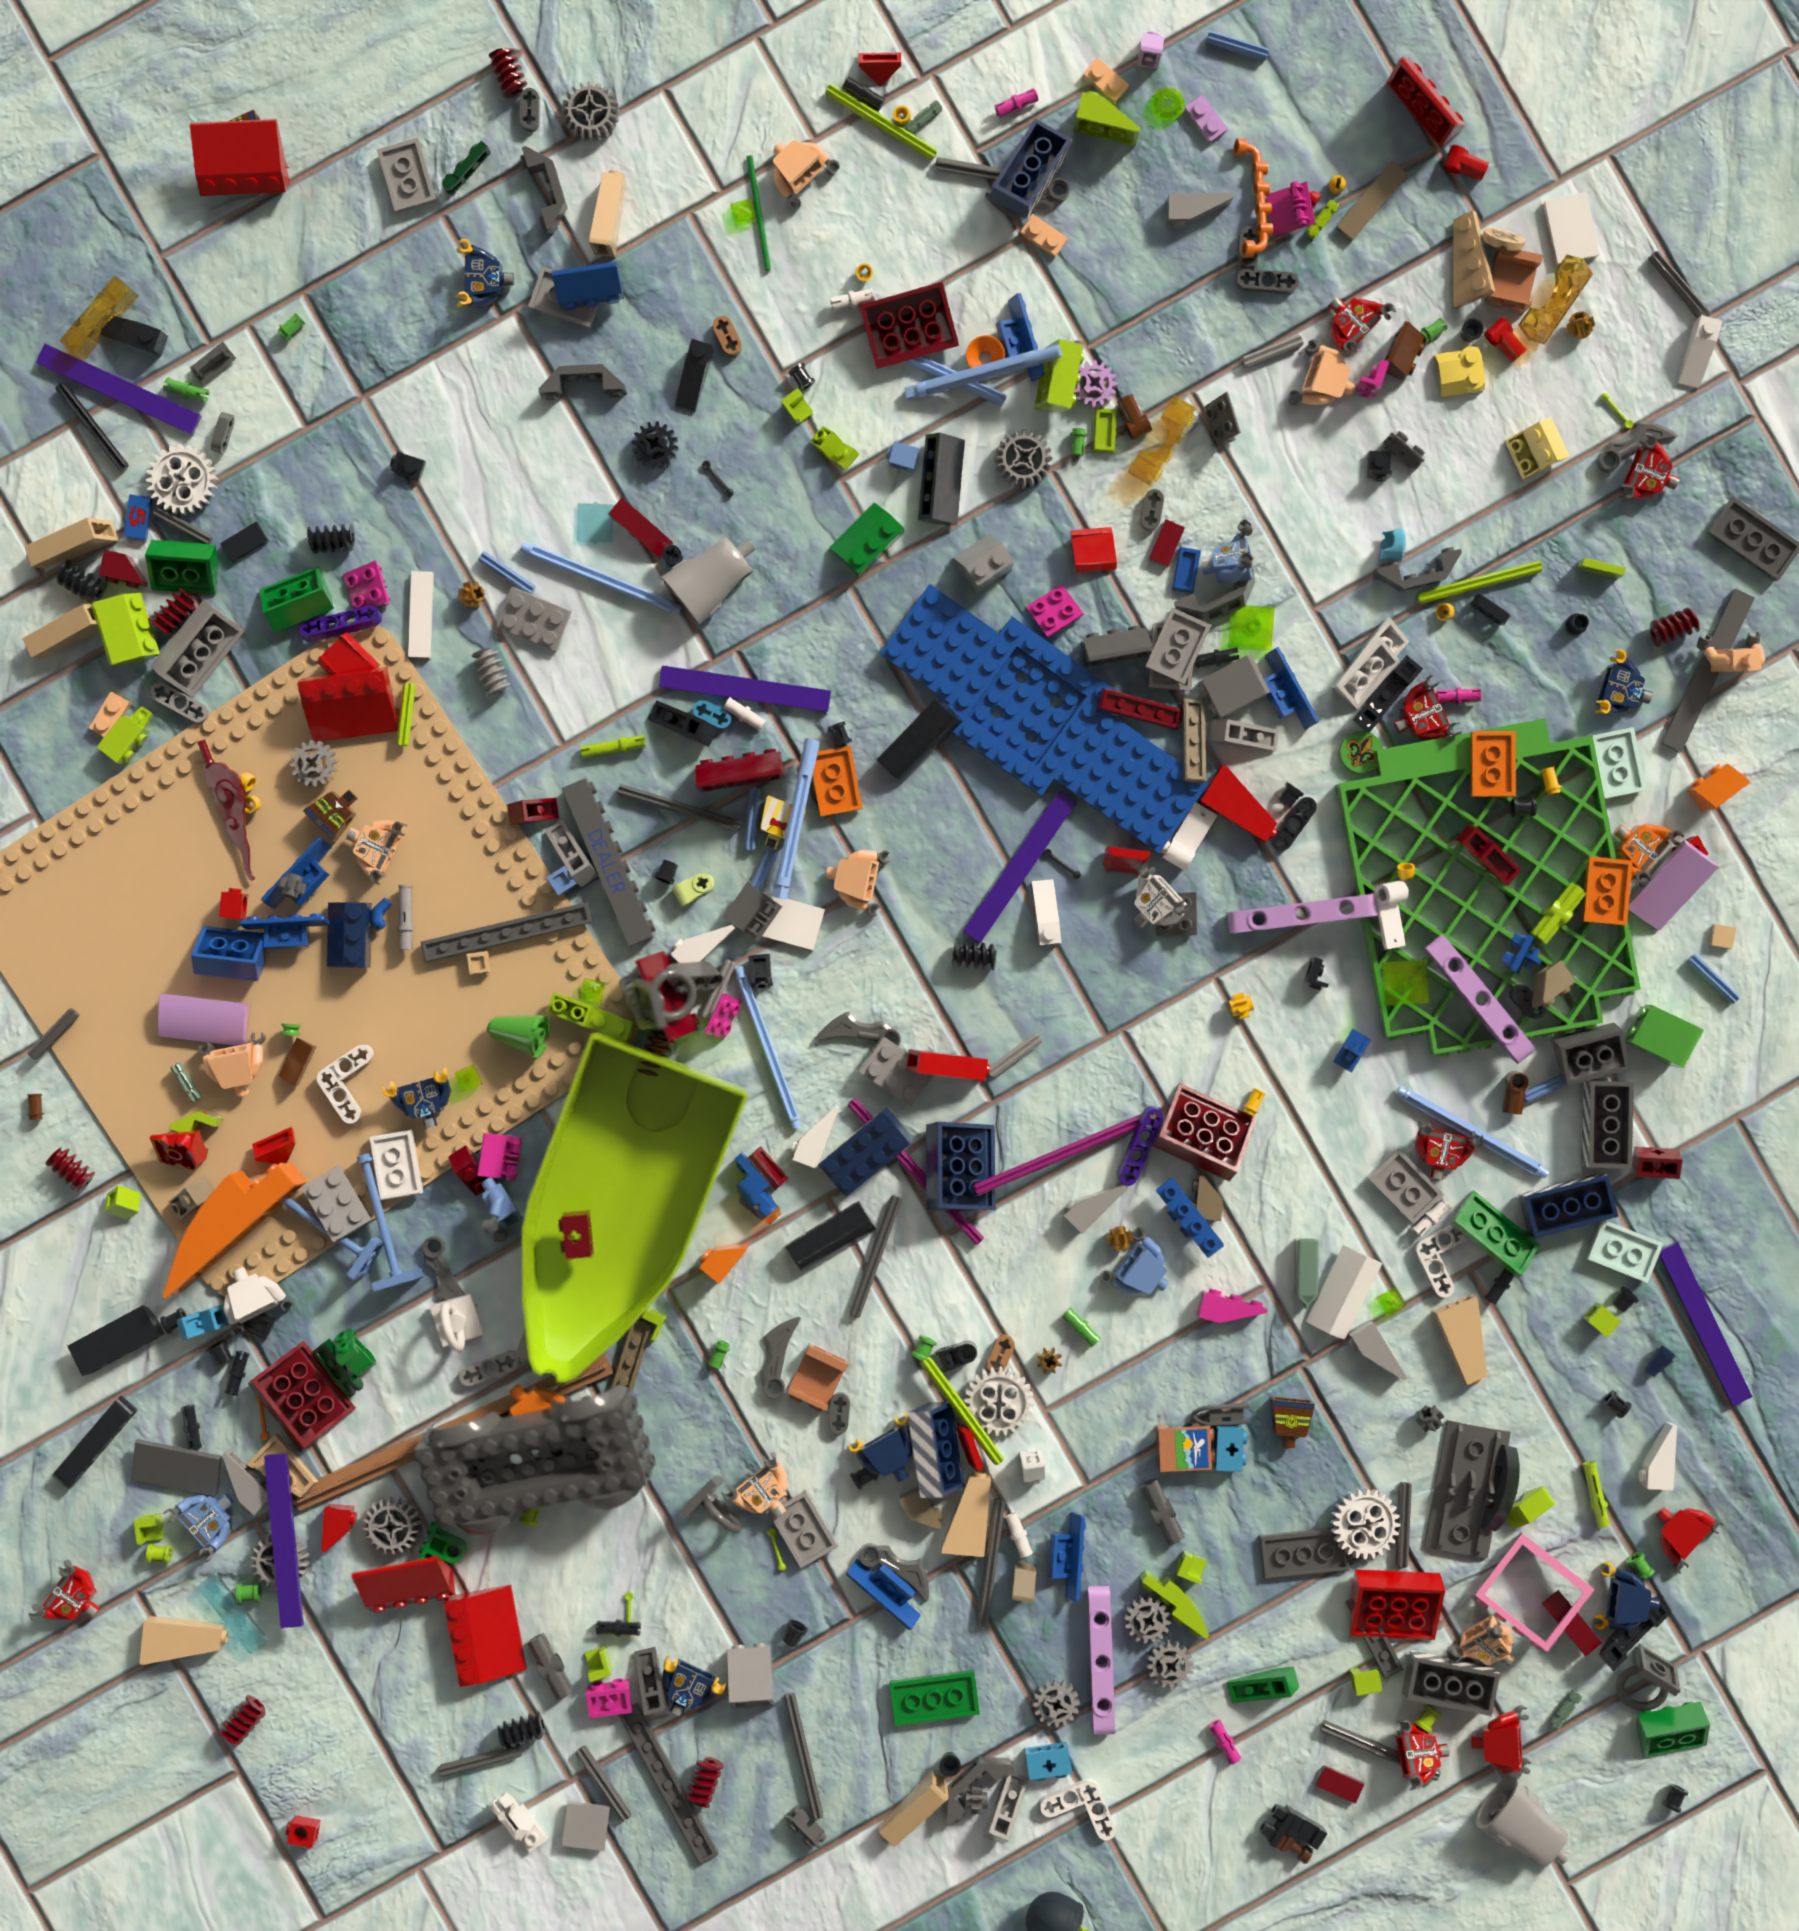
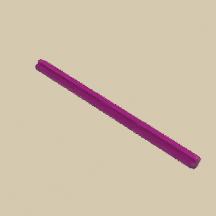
[847,1098,984,1245]
[973,1114,1151,1195]

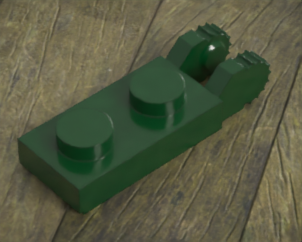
[441,141,491,194]
[313,1338,364,1397]

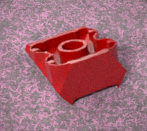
[1070,527,1117,574]
[317,632,380,675]
[1103,847,1151,877]
[149,1130,208,1170]

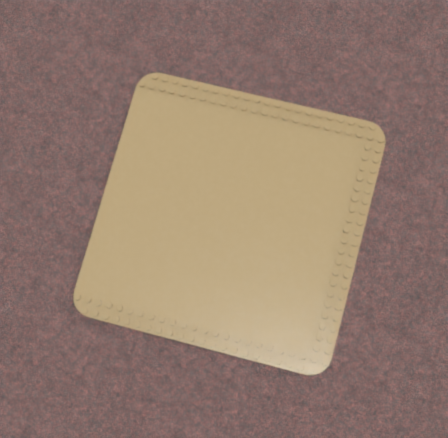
[0,622,639,1297]

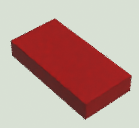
[956,1424,984,1471]

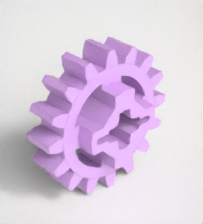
[1074,360,1118,409]

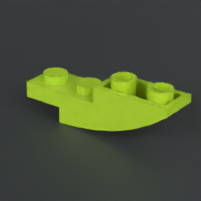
[546,992,636,1042]
[1140,1570,1209,1639]

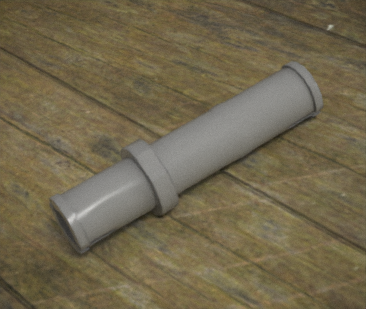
[397,885,414,950]

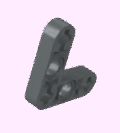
[1236,226,1299,294]

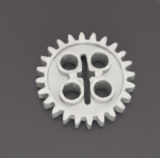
[146,444,218,515]
[964,1366,1034,1436]
[1330,1488,1400,1560]

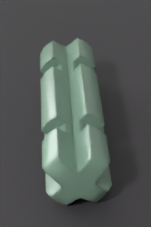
[905,100,942,134]
[171,1062,202,1102]
[1549,1690,1582,1729]

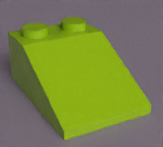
[1073,91,1140,146]

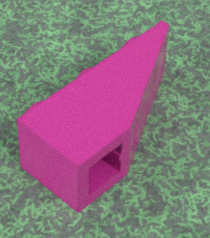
[1196,1288,1268,1323]

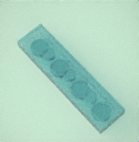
[197,1572,269,1654]

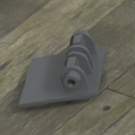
[1205,391,1241,447]
[723,882,782,941]
[1156,892,1197,936]

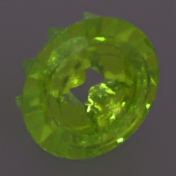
[1150,86,1185,121]

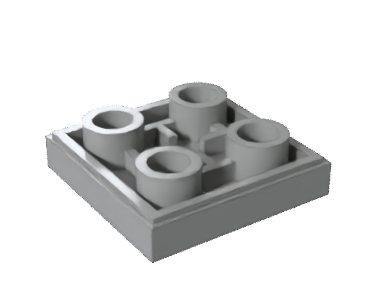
[562,1801,610,1851]

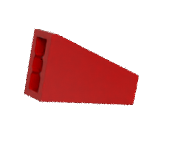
[1198,764,1278,843]
[906,1049,990,1081]

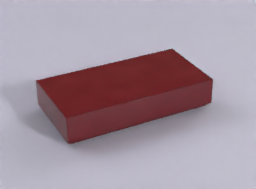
[1148,519,1185,568]
[747,1146,788,1190]
[1316,1765,1365,1804]

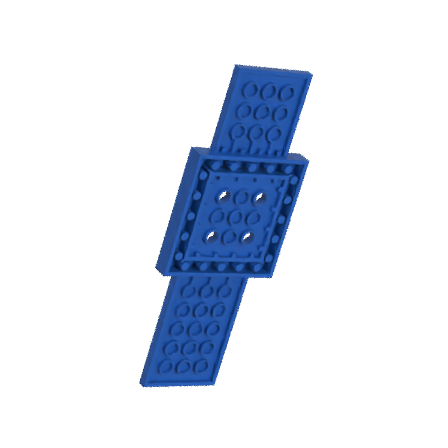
[880,584,1209,854]

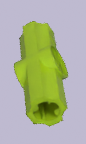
[1530,882,1586,945]

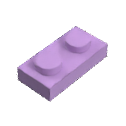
[1184,95,1228,144]

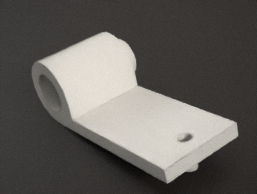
[1161,802,1217,871]
[1374,881,1408,950]

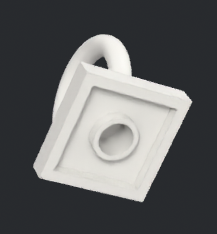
[430,1293,485,1352]

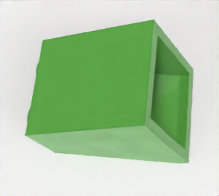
[1625,1004,1704,1068]

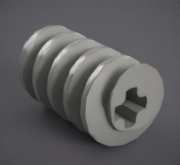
[472,648,511,696]

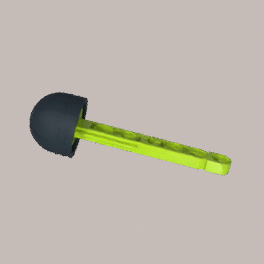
[1026,1891,1089,1931]

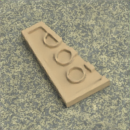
[1453,210,1495,309]

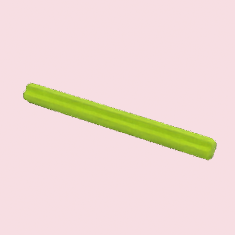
[825,84,937,160]
[1417,561,1543,604]
[921,1357,1004,1465]

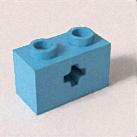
[1213,1425,1247,1472]
[1025,1742,1072,1782]

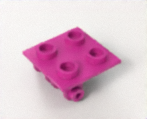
[1266,181,1316,237]
[343,560,391,609]
[1026,584,1084,638]
[704,993,742,1039]
[477,1133,523,1181]

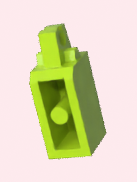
[97,706,154,765]

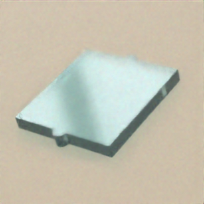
[577,502,614,544]

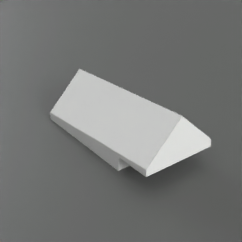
[1333,617,1409,710]
[1305,1245,1382,1340]

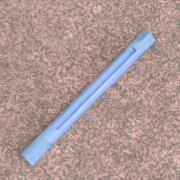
[905,345,1062,400]
[772,738,820,900]

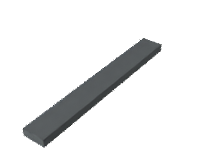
[1660,588,1755,753]
[421,902,593,963]
[618,1702,719,1865]

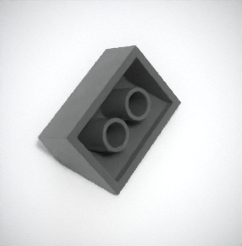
[1081,625,1153,667]
[1552,1022,1630,1086]

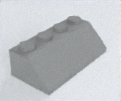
[151,599,245,697]

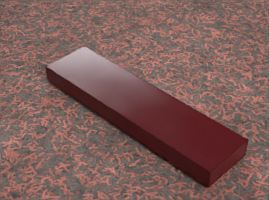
[1097,688,1182,730]

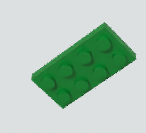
[1451,1190,1540,1278]
[889,1670,980,1726]

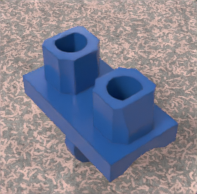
[1502,933,1542,975]
[1332,1029,1371,1073]

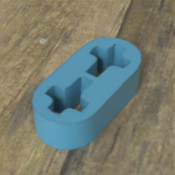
[693,700,732,729]

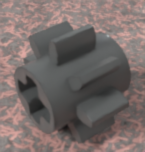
[278,873,307,899]
[1416,1405,1444,1432]
[966,1786,988,1815]

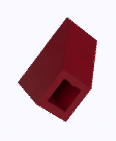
[98,549,148,589]
[448,1145,490,1196]

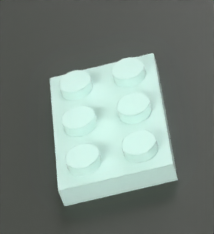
[1593,727,1647,799]
[1586,1220,1664,1283]

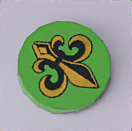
[1339,731,1383,774]

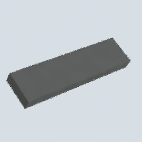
[1345,1598,1404,1679]

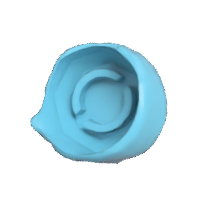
[1380,528,1406,563]

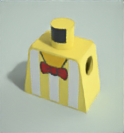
[760,795,807,850]

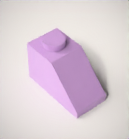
[1136,32,1164,70]

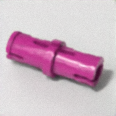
[994,88,1039,118]
[1436,687,1481,705]
[1208,1719,1241,1765]

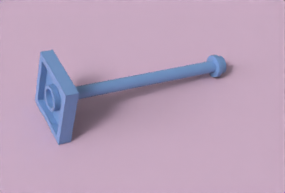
[356,1153,424,1291]
[281,1198,384,1280]

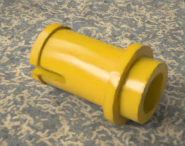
[1540,767,1561,796]
[1243,1088,1266,1117]

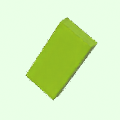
[1093,408,1117,453]
[1576,558,1626,579]

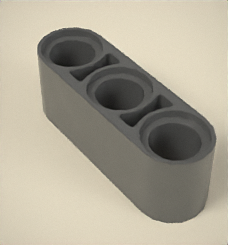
[664,961,723,992]

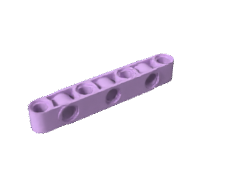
[1227,894,1378,934]
[1424,935,1535,1064]
[1087,1586,1115,1735]

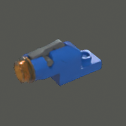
[735,1152,782,1225]

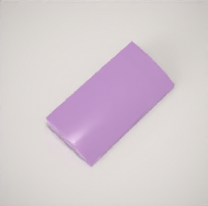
[1628,840,1719,930]
[158,994,250,1046]

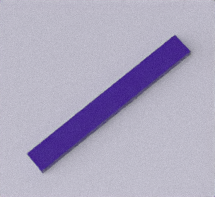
[36,343,202,435]
[659,665,831,712]
[963,790,1077,943]
[1659,1242,1752,1406]
[264,1453,304,1628]

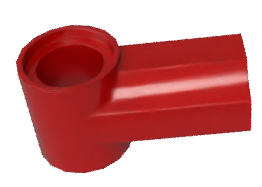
[1442,145,1489,182]
[1484,317,1527,363]

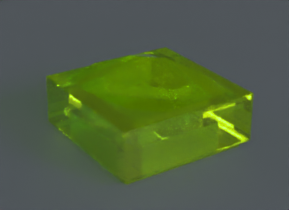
[730,198,756,227]
[580,978,606,1003]
[454,1064,483,1092]
[1376,1287,1406,1316]

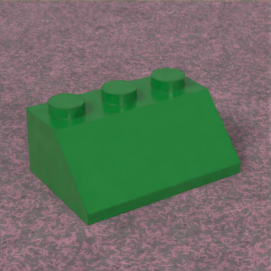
[829,502,904,578]
[145,540,219,595]
[259,566,334,632]
[1636,1702,1710,1758]

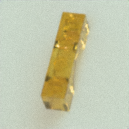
[1518,255,1593,345]
[59,275,139,361]
[1128,395,1196,486]

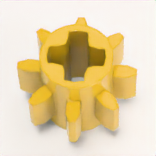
[1228,992,1254,1019]

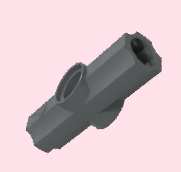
[1141,1478,1185,1545]
[527,1633,574,1700]

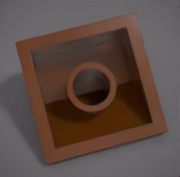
[1384,321,1425,381]

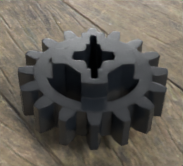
[632,421,679,470]

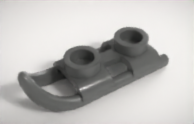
[1191,1403,1249,1426]

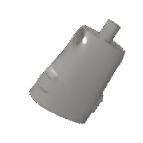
[661,537,755,625]
[1476,1777,1569,1868]

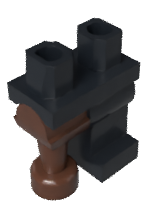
[1259,1804,1327,1864]

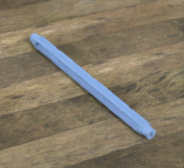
[520,542,682,615]
[733,966,801,1130]
[1395,1086,1549,1179]

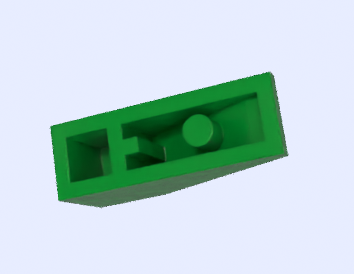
[1226,1667,1299,1703]

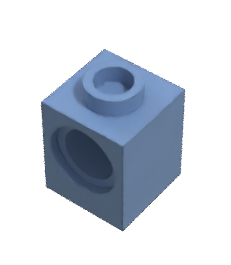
[886,441,919,473]
[546,866,579,896]

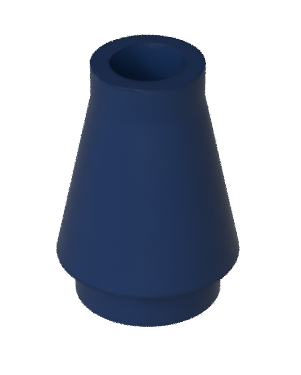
[1644,1345,1676,1377]

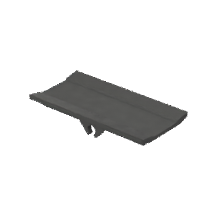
[1424,1420,1511,1558]

